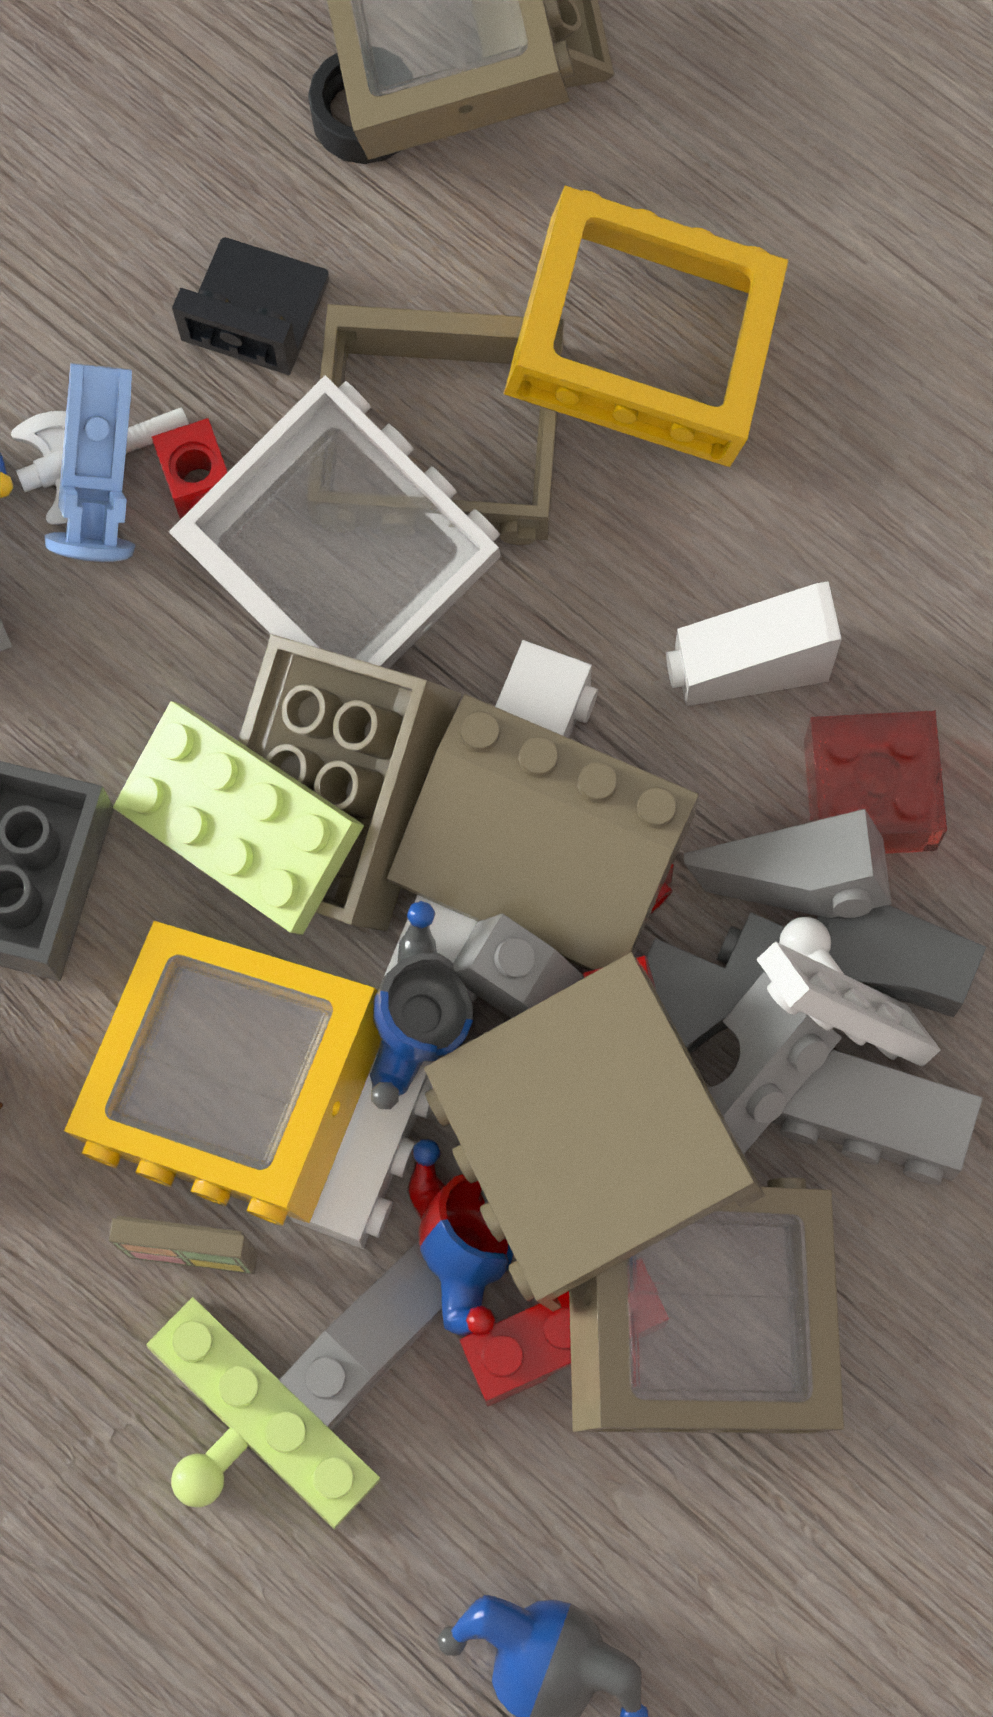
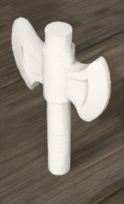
[11,407,189,525]

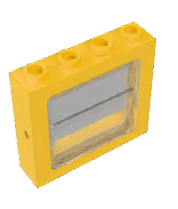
[64,921,381,1226]

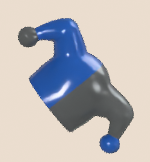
[370,901,473,1109]
[437,1595,649,1717]

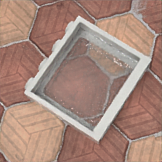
[169,375,501,669]

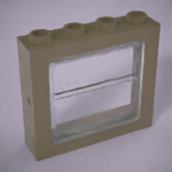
[327,0,575,160]
[569,1177,844,1434]

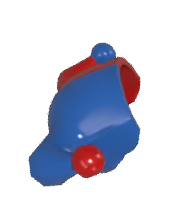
[407,1139,513,1337]

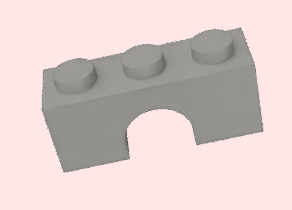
[708,972,842,1154]

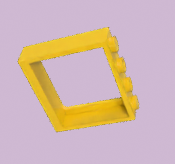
[503,186,788,467]

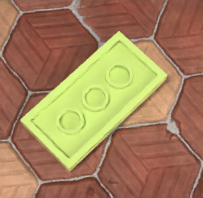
[112,701,364,935]

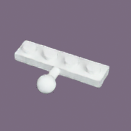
[757,917,940,1067]

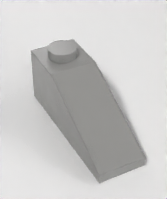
[684,809,892,918]
[453,913,584,1018]
[279,1241,442,1431]

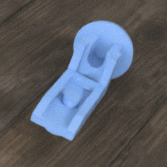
[45,363,135,562]

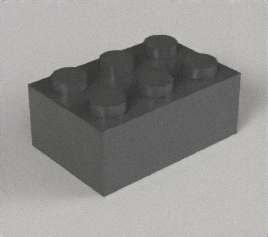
[0,761,114,981]

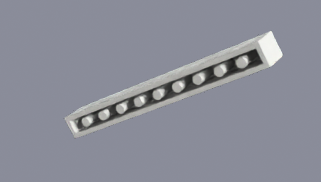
[290,640,598,1249]

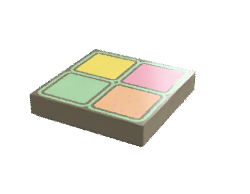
[109,1215,258,1274]

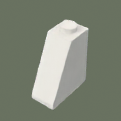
[666,581,842,706]

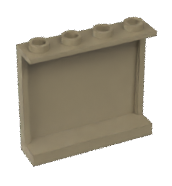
[423,952,765,1311]

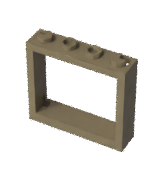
[307,304,564,545]

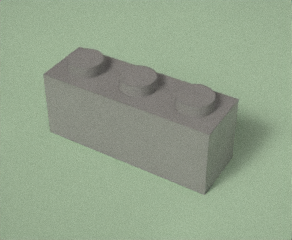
[772,1049,982,1185]

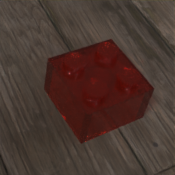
[804,710,947,854]

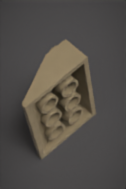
[198,634,461,931]
[387,694,699,971]

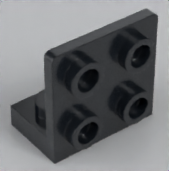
[172,237,329,375]

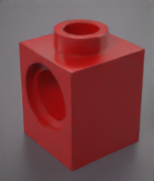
[152,418,228,520]

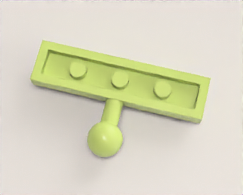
[146,1297,380,1530]

